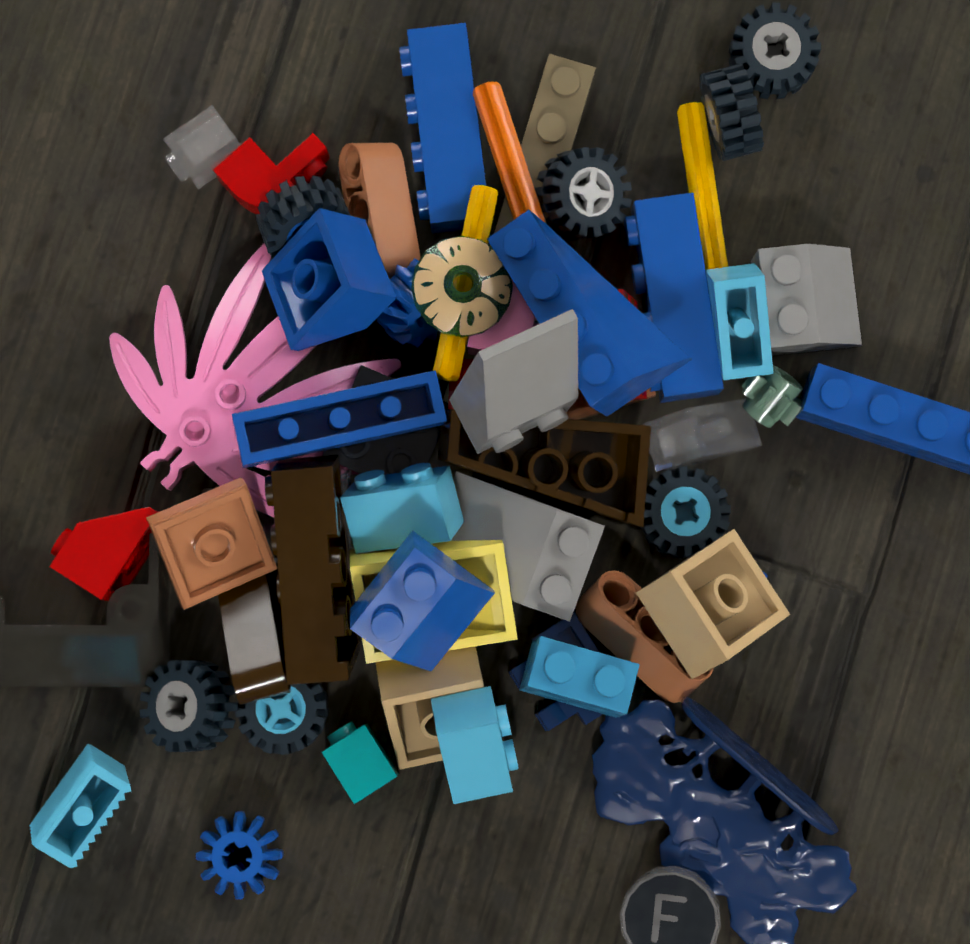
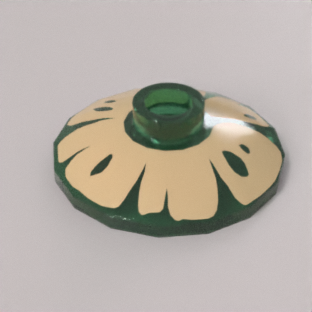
[411,236,513,338]

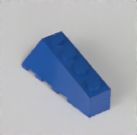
[487,210,692,416]

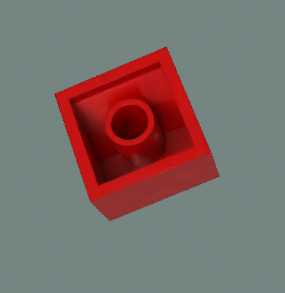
[49,507,159,603]

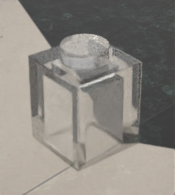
[163,105,241,189]

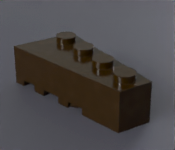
[438,410,651,527]
[265,455,360,685]

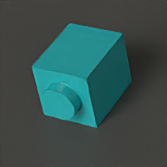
[322,721,399,804]

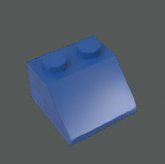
[262,208,397,351]
[350,531,495,671]

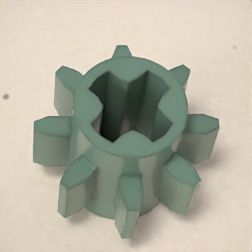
[742,366,803,428]

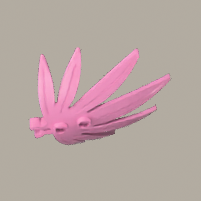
[109,243,402,517]

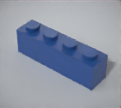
[399,23,486,233]
[624,193,724,403]
[795,363,970,475]
[232,370,447,468]

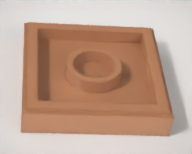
[146,477,277,610]

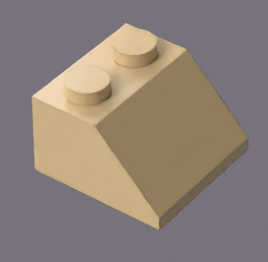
[636,529,790,679]
[376,646,484,770]

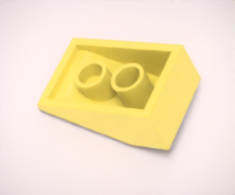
[349,540,518,664]

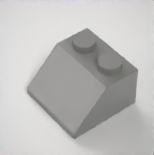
[751,244,862,356]

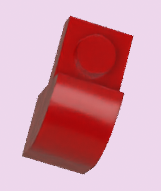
[213,133,330,214]

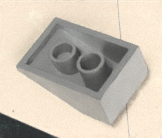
[449,309,578,454]
[451,471,605,622]

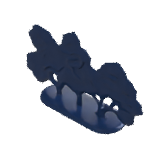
[592,697,857,944]

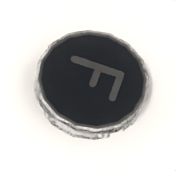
[619,866,721,944]

